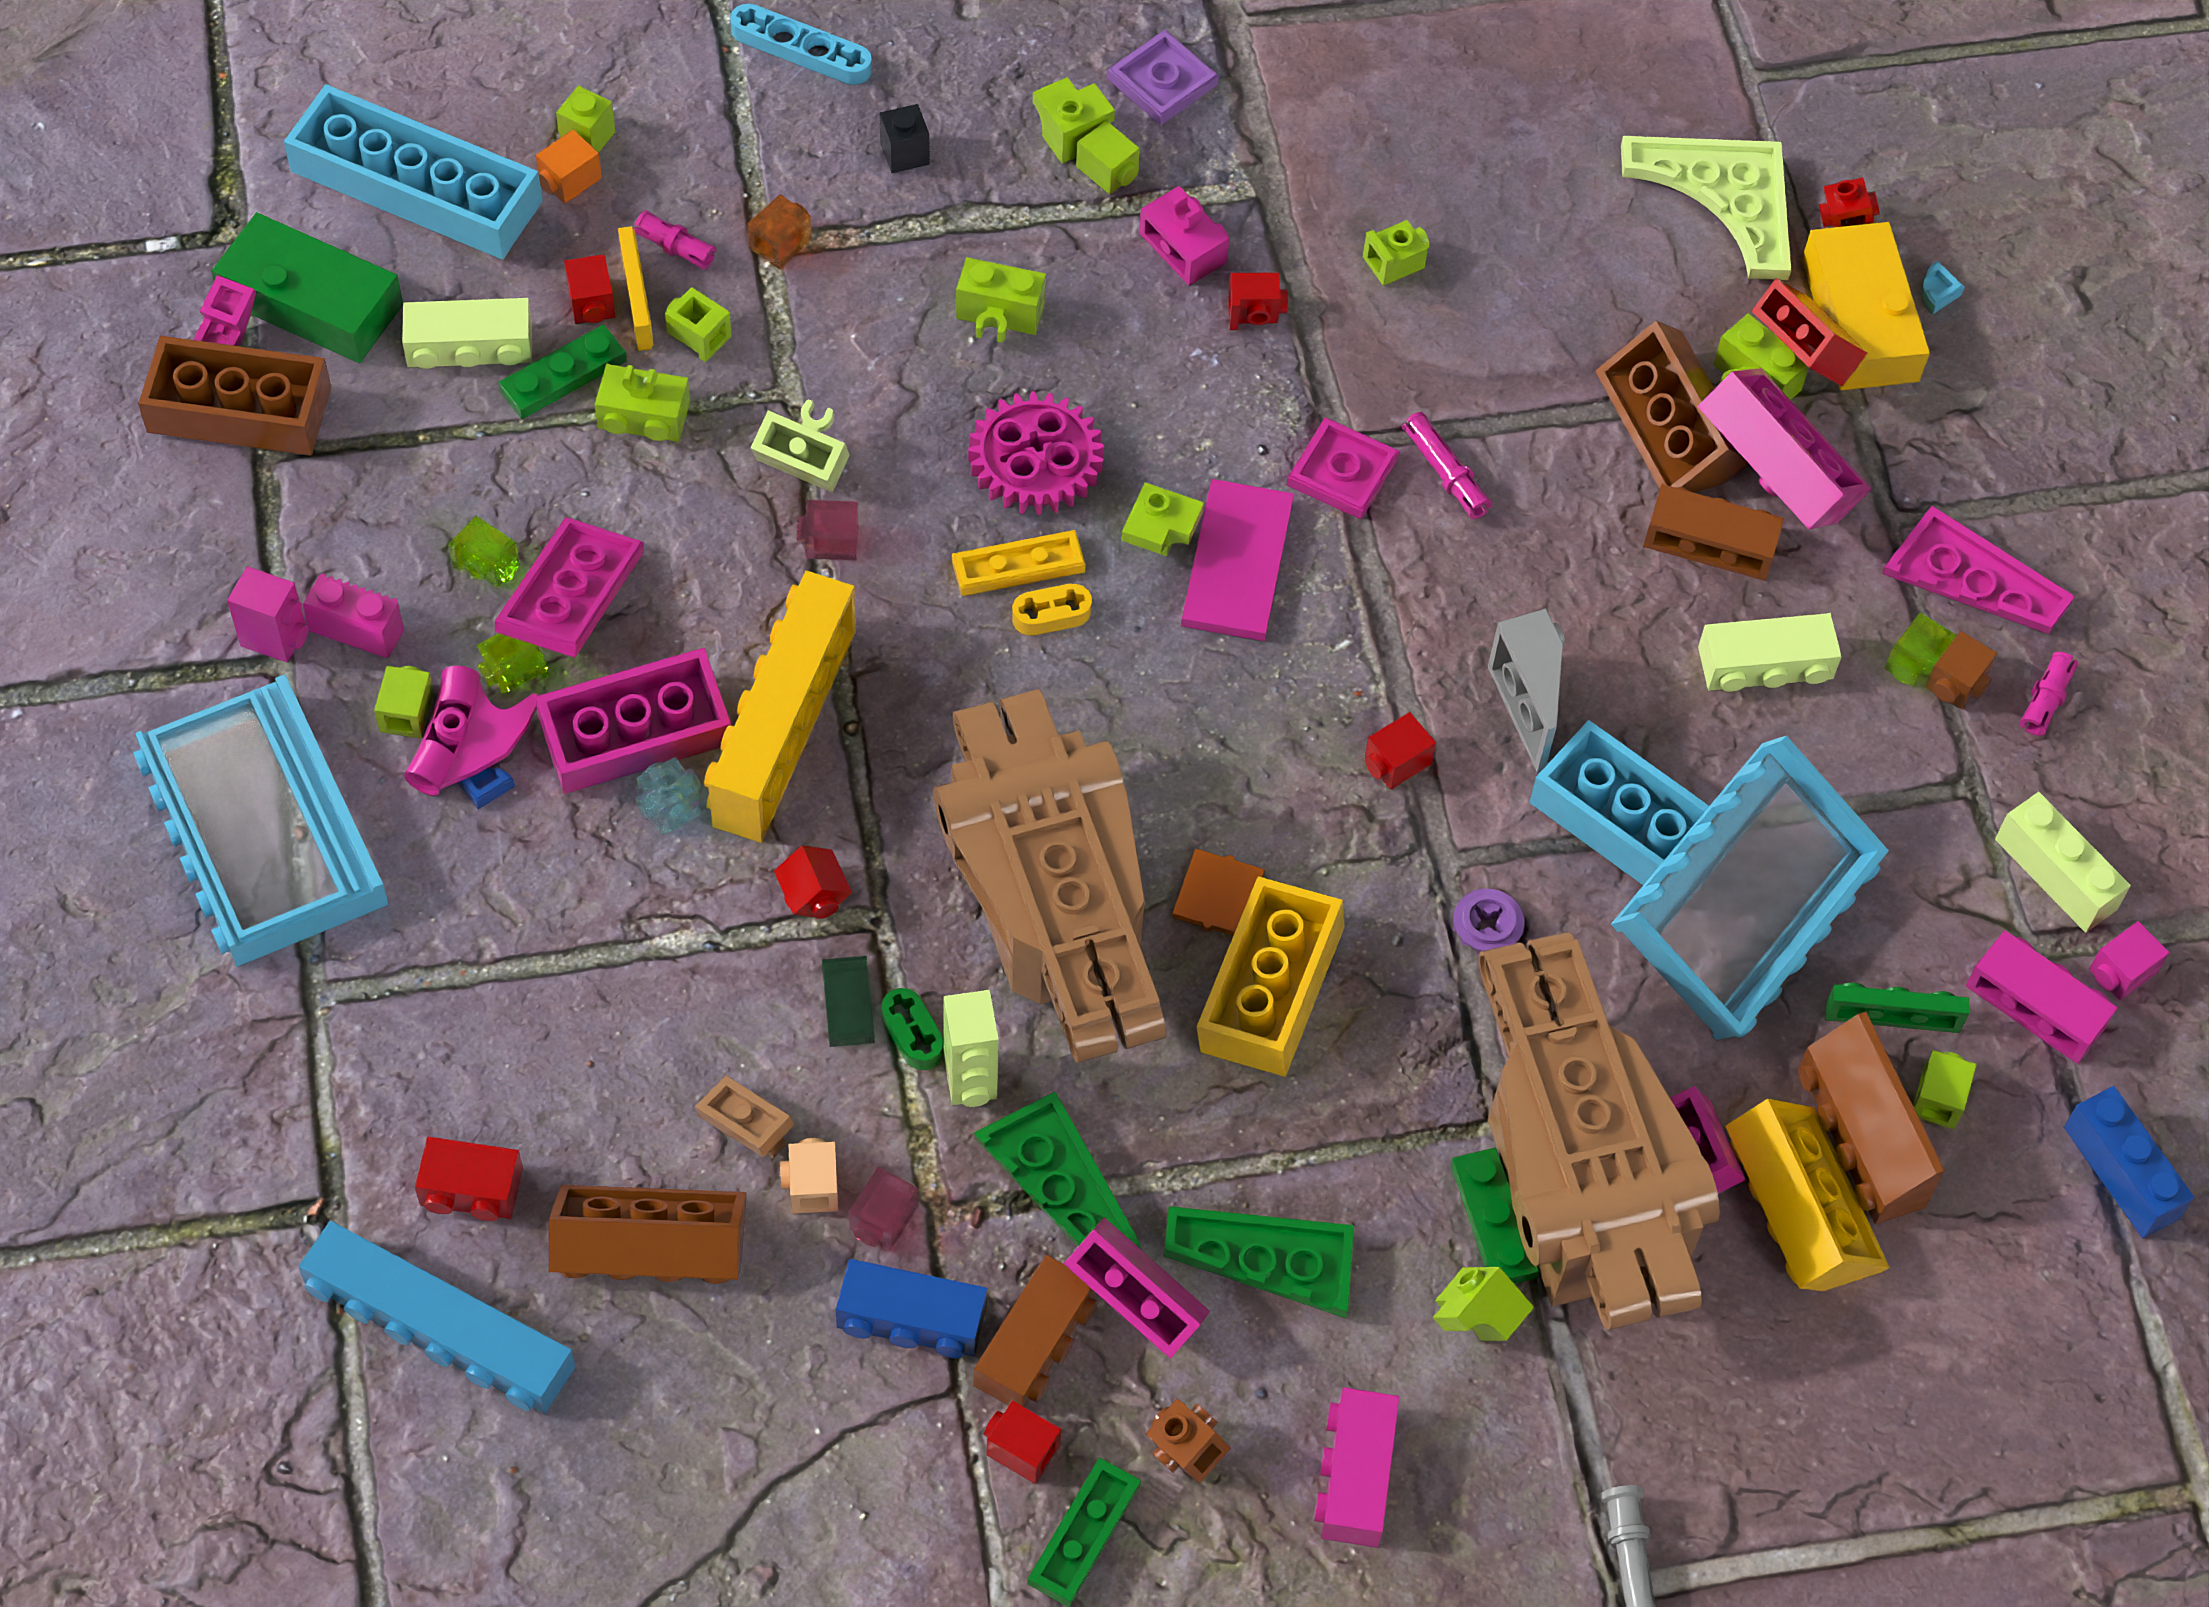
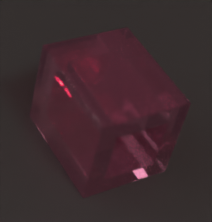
[797,500,859,560]
[849,1167,918,1251]

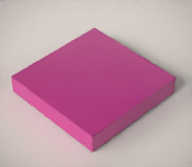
[1287,417,1399,520]

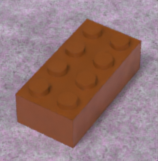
[138,335,332,456]

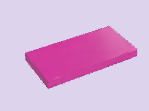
[1181,479,1294,641]
[495,517,644,658]

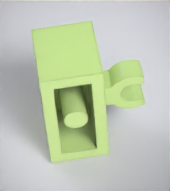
[751,399,850,493]

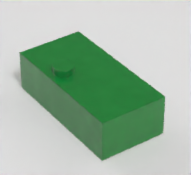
[211,212,403,364]

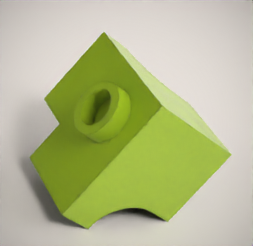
[1033,77,1115,164]
[1121,482,1204,556]
[1433,1267,1534,1341]

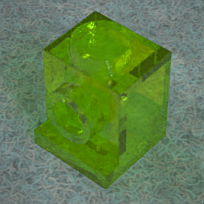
[448,515,520,588]
[1884,612,1956,687]
[476,633,551,694]

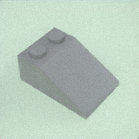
[1488,608,1565,773]

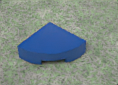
[457,768,515,809]

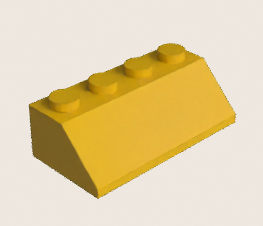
[1725,1099,1890,1291]

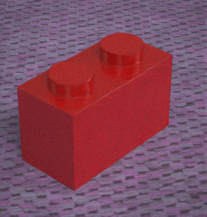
[415,1136,523,1221]

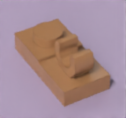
[695,1075,794,1158]

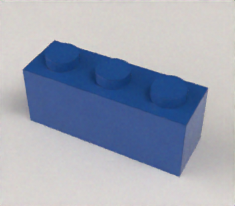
[2063,1086,2195,1239]
[836,1259,987,1358]

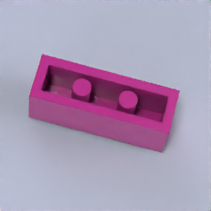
[1966,930,2118,1064]
[1063,1217,1210,1359]
[1314,1387,1399,1548]

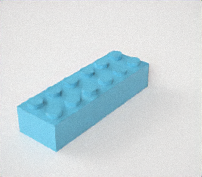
[284,84,543,260]

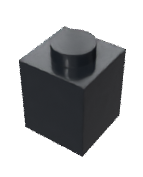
[879,104,930,174]

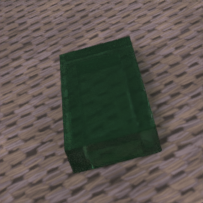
[822,956,875,1047]

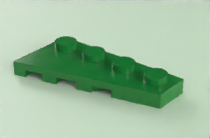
[1164,1206,1354,1319]

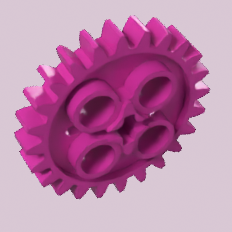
[968,391,1104,515]

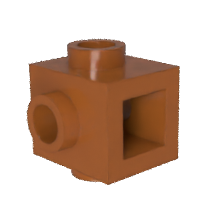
[1145,1398,1231,1484]

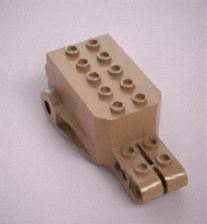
[933,689,1166,1063]
[1479,932,1720,1330]

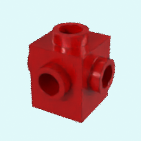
[1819,177,1880,228]

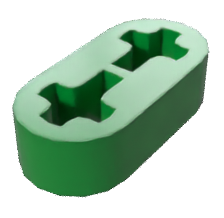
[882,988,944,1070]

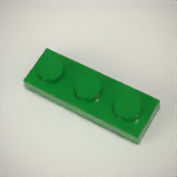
[498,324,627,419]
[1825,982,1970,1033]
[1450,1147,1539,1284]
[1027,1457,1141,1607]

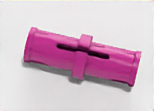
[634,210,717,270]
[2019,652,2079,736]

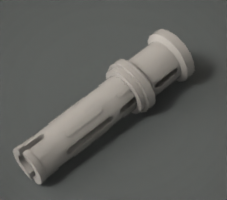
[1601,1485,1656,1607]

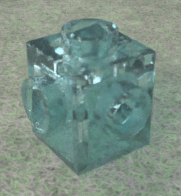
[635,757,702,835]

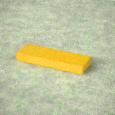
[618,226,654,351]
[952,530,1086,597]

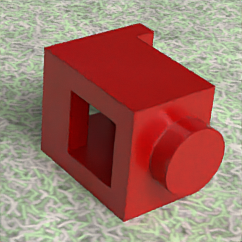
[1228,273,1288,330]

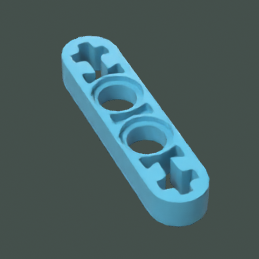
[730,4,872,85]

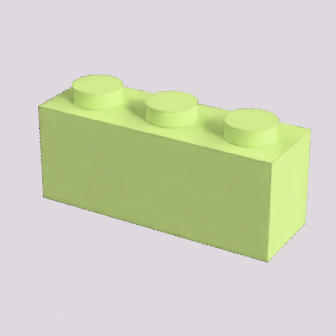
[402,298,532,369]
[1698,613,1842,692]
[1995,791,2131,933]
[944,990,999,1107]

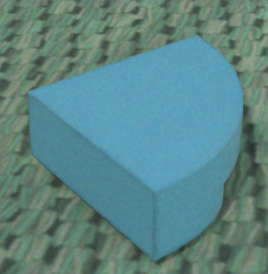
[1921,261,1965,315]

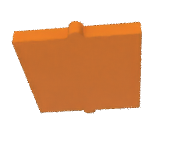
[1172,848,1265,936]

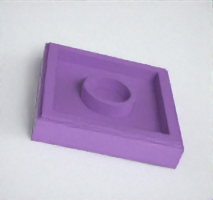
[1107,30,1219,125]

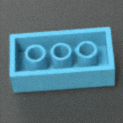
[1529,720,1709,885]

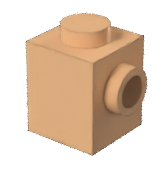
[780,1138,838,1214]

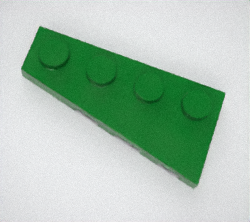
[974,1091,1142,1250]

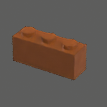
[1643,484,1784,581]
[973,1254,1098,1408]

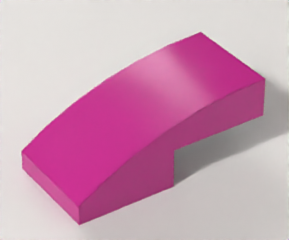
[193,275,256,346]

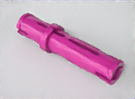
[1402,412,1492,520]

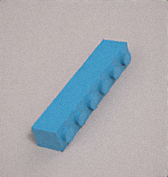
[298,1220,575,1414]

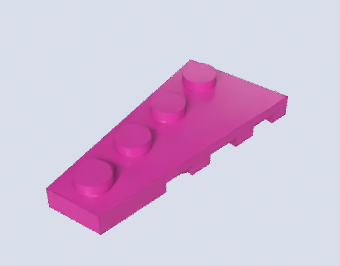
[1882,506,2075,634]

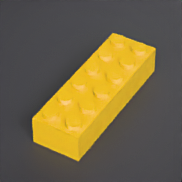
[704,570,856,843]

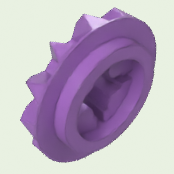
[1453,889,1524,955]

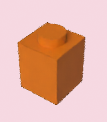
[536,130,602,204]

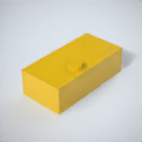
[1802,222,1930,391]
[1196,876,1345,1077]

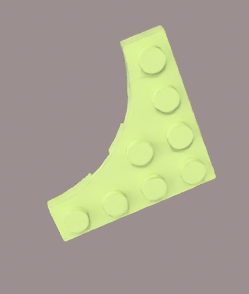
[1621,136,1791,280]

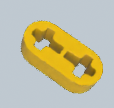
[1012,584,1092,636]

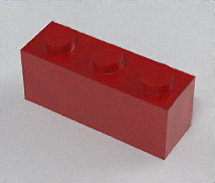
[1752,278,1868,387]

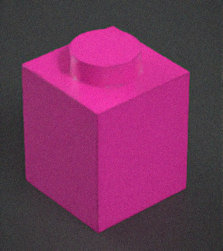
[2089,921,2170,1001]

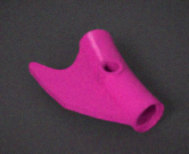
[404,666,539,796]

